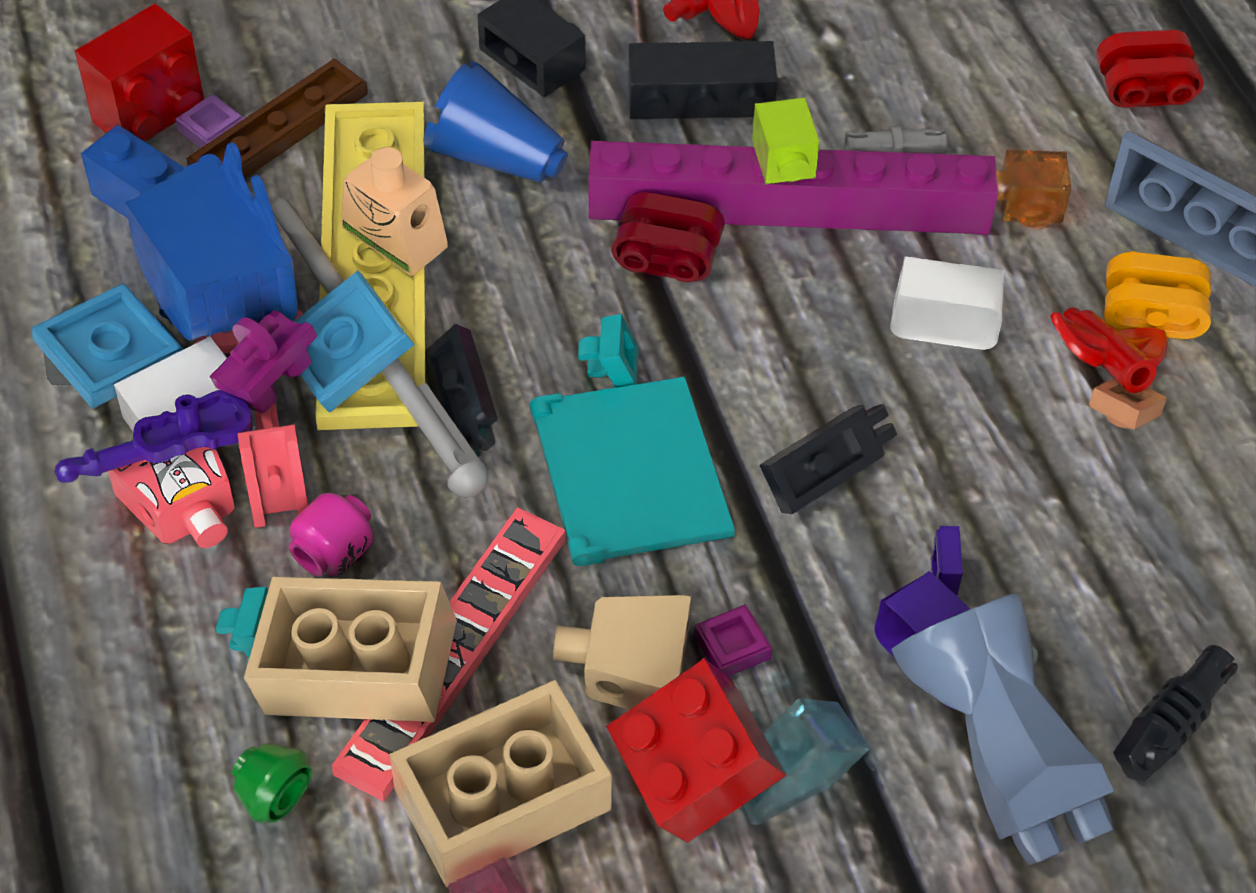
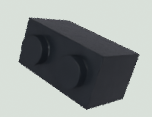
[477,0,586,98]

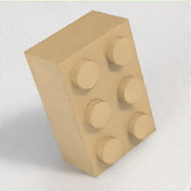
[244,577,457,722]
[389,680,612,887]

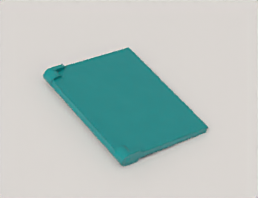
[529,377,735,566]

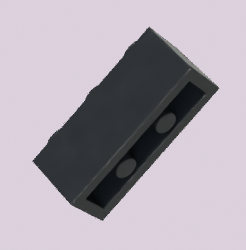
[628,41,778,119]

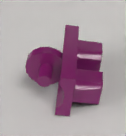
[209,310,317,413]

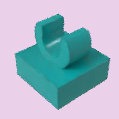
[578,314,639,388]
[215,587,268,658]

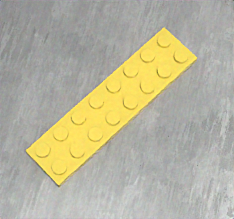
[316,102,426,430]

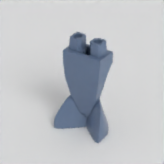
[891,593,1114,866]

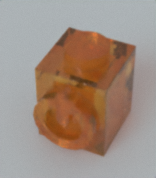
[996,150,1071,228]

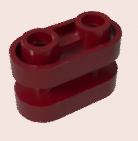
[611,192,725,282]

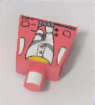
[108,447,235,548]

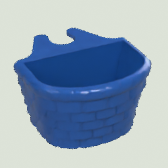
[125,142,298,340]

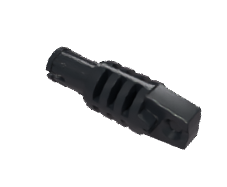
[1113,645,1238,782]

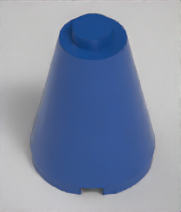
[423,61,568,183]

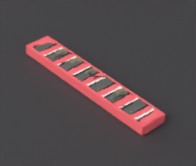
[331,507,566,802]

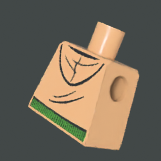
[341,147,448,276]

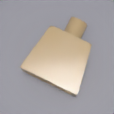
[553,595,691,710]

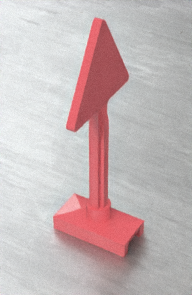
[193,310,308,528]

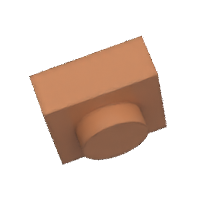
[1089,378,1167,430]

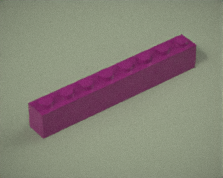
[588,141,998,234]

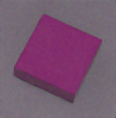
[694,604,772,677]

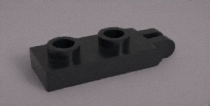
[425,323,498,458]
[759,404,897,514]

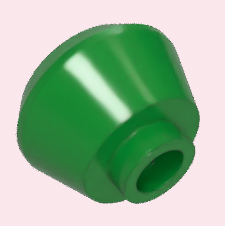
[232,743,312,823]

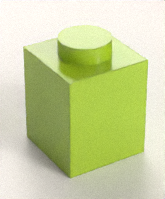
[752,98,820,184]

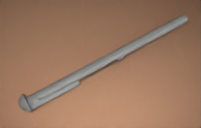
[271,199,488,498]

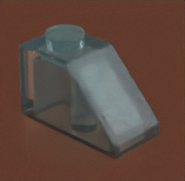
[741,698,870,825]

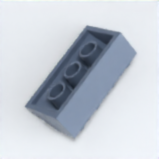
[1104,131,1256,287]

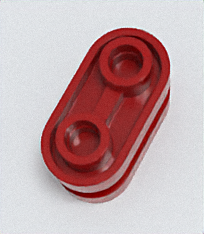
[1096,30,1204,108]

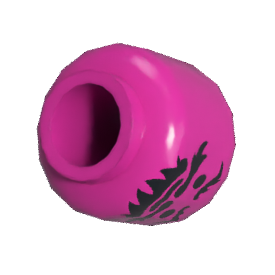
[289,493,373,577]

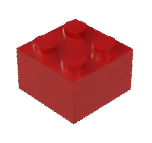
[74,3,204,142]
[606,658,787,843]

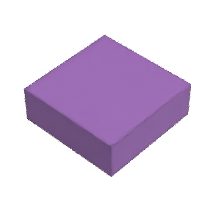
[175,94,245,148]

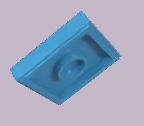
[294,270,415,413]
[32,283,184,409]

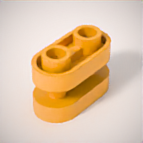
[1104,251,1211,339]

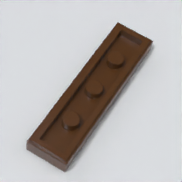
[186,58,368,179]

